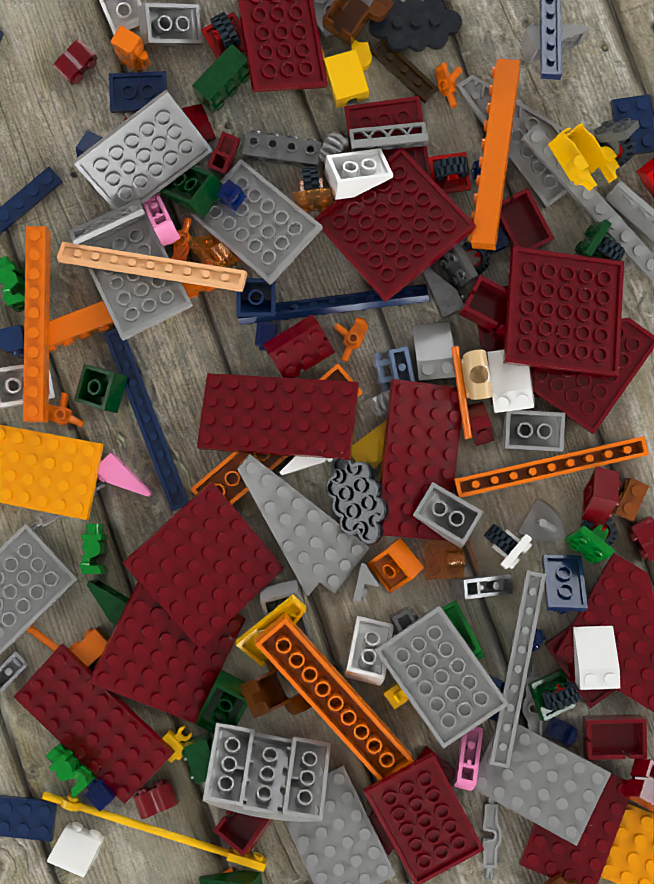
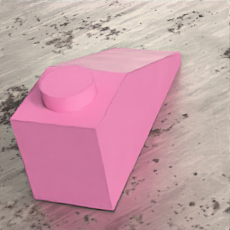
[143,193,180,247]
[97,453,153,497]
[452,727,483,791]

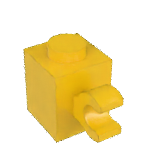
[383,681,409,710]
[162,725,193,763]

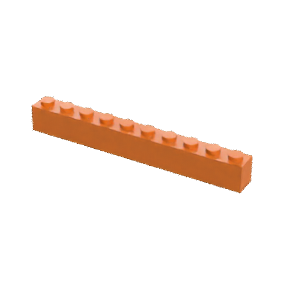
[468,59,521,250]
[23,226,51,423]
[49,260,217,353]
[453,436,649,498]

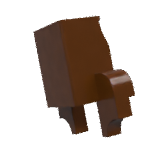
[323,0,394,46]
[240,658,312,718]

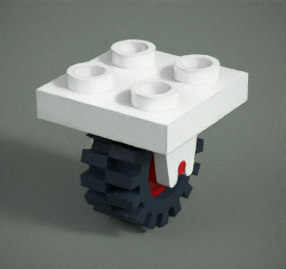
[484,524,532,570]

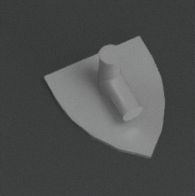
[518,499,566,542]

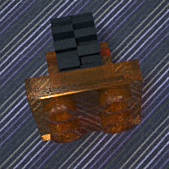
[293,166,333,214]

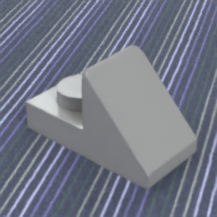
[352,562,380,602]

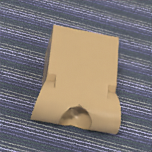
[461,350,493,400]

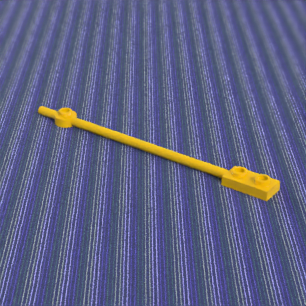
[42,791,267,872]

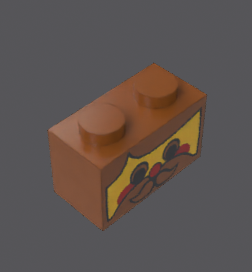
[613,478,649,521]

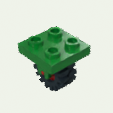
[564,518,617,564]

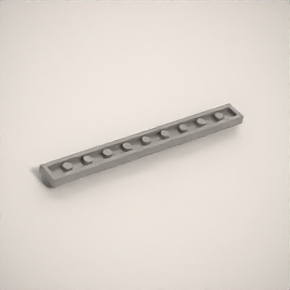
[521,124,654,279]
[489,570,546,768]

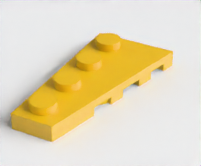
[351,420,387,470]
[236,594,306,667]

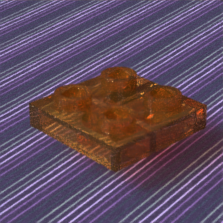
[188,234,240,268]
[424,540,465,580]

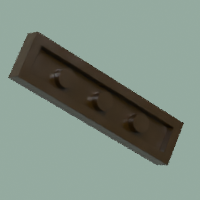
[370,39,438,104]

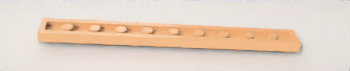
[57,242,247,292]

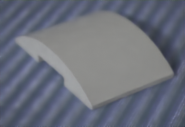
[202,723,331,822]

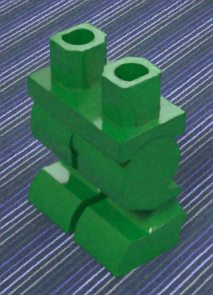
[0,256,25,312]
[79,524,108,574]
[45,743,96,798]

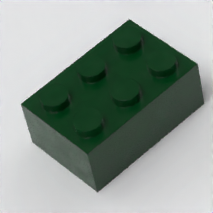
[192,44,250,114]

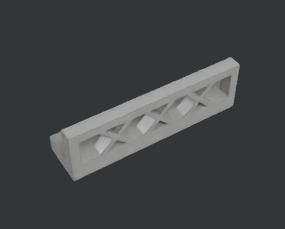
[349,122,429,152]
[604,180,654,244]
[69,199,145,245]

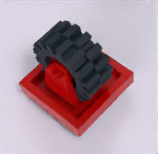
[201,12,245,59]
[428,152,471,194]

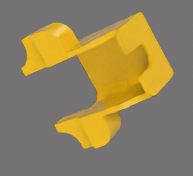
[321,40,372,108]
[548,123,620,191]

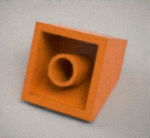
[366,538,424,594]

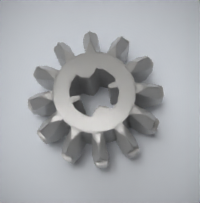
[319,133,348,164]
[369,390,390,416]

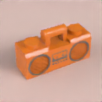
[110,25,151,72]

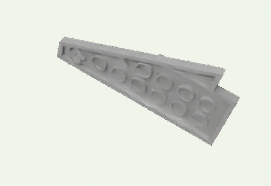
[456,75,592,209]
[237,454,370,596]

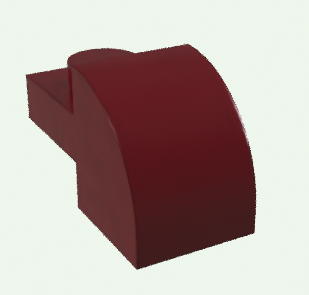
[207,131,241,174]
[468,401,495,446]

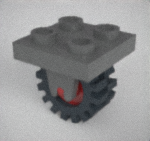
[591,118,639,167]
[439,242,490,291]

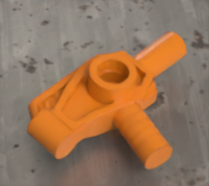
[435,62,463,109]
[168,217,192,261]
[333,316,369,362]
[48,392,85,428]

